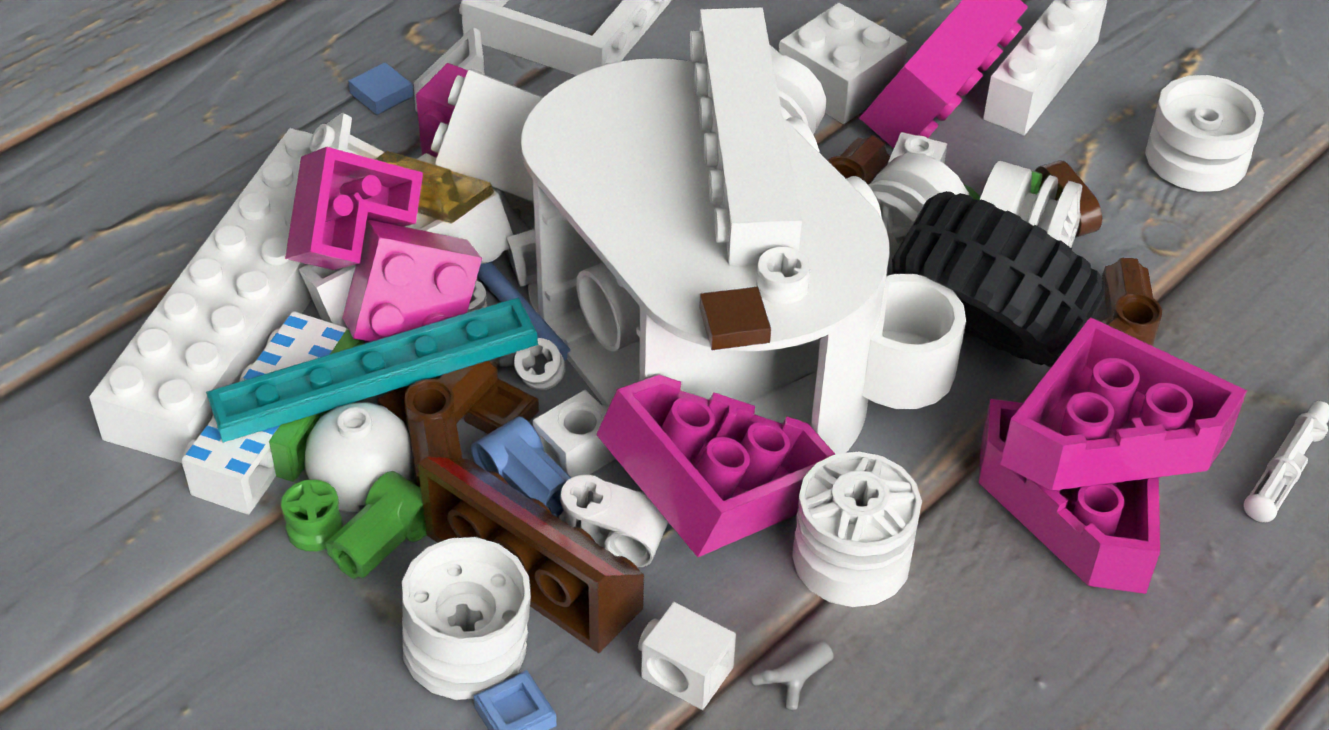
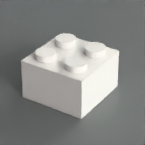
[779,3,908,124]

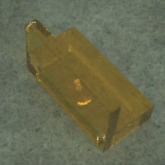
[374,151,494,224]

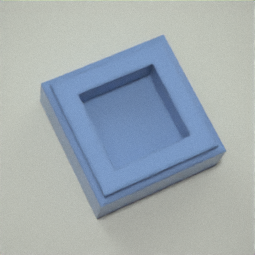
[348,63,413,115]
[473,670,557,730]

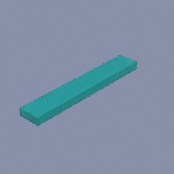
[206,297,538,443]

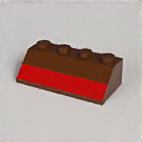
[418,456,644,654]

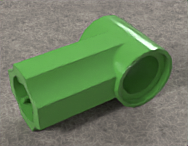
[326,471,426,580]

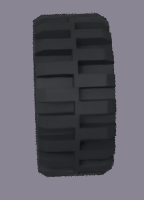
[892,191,1105,367]

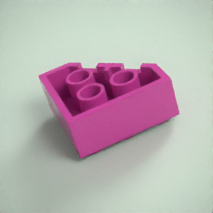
[1000,317,1247,491]
[596,375,835,557]
[979,399,1160,594]

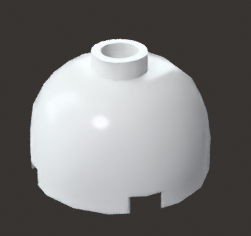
[305,402,415,512]

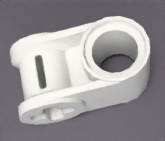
[559,475,668,567]

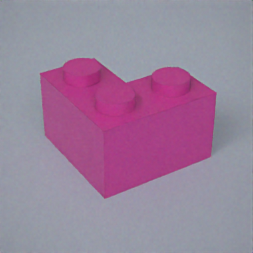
[285,147,423,270]

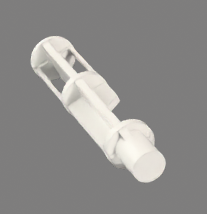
[1244,401,1329,522]

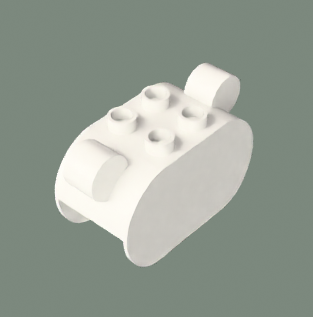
[521,58,966,454]

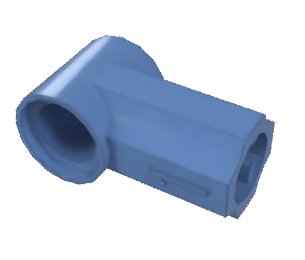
[471,416,571,517]

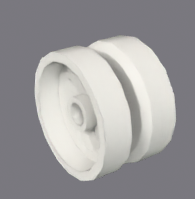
[1145,75,1264,192]

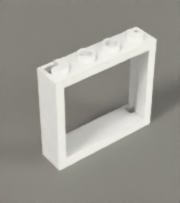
[459,0,672,76]

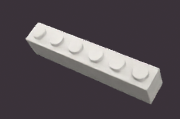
[690,7,802,266]

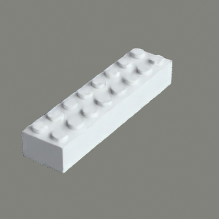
[89,128,313,463]

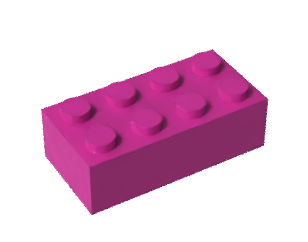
[859,0,1028,148]

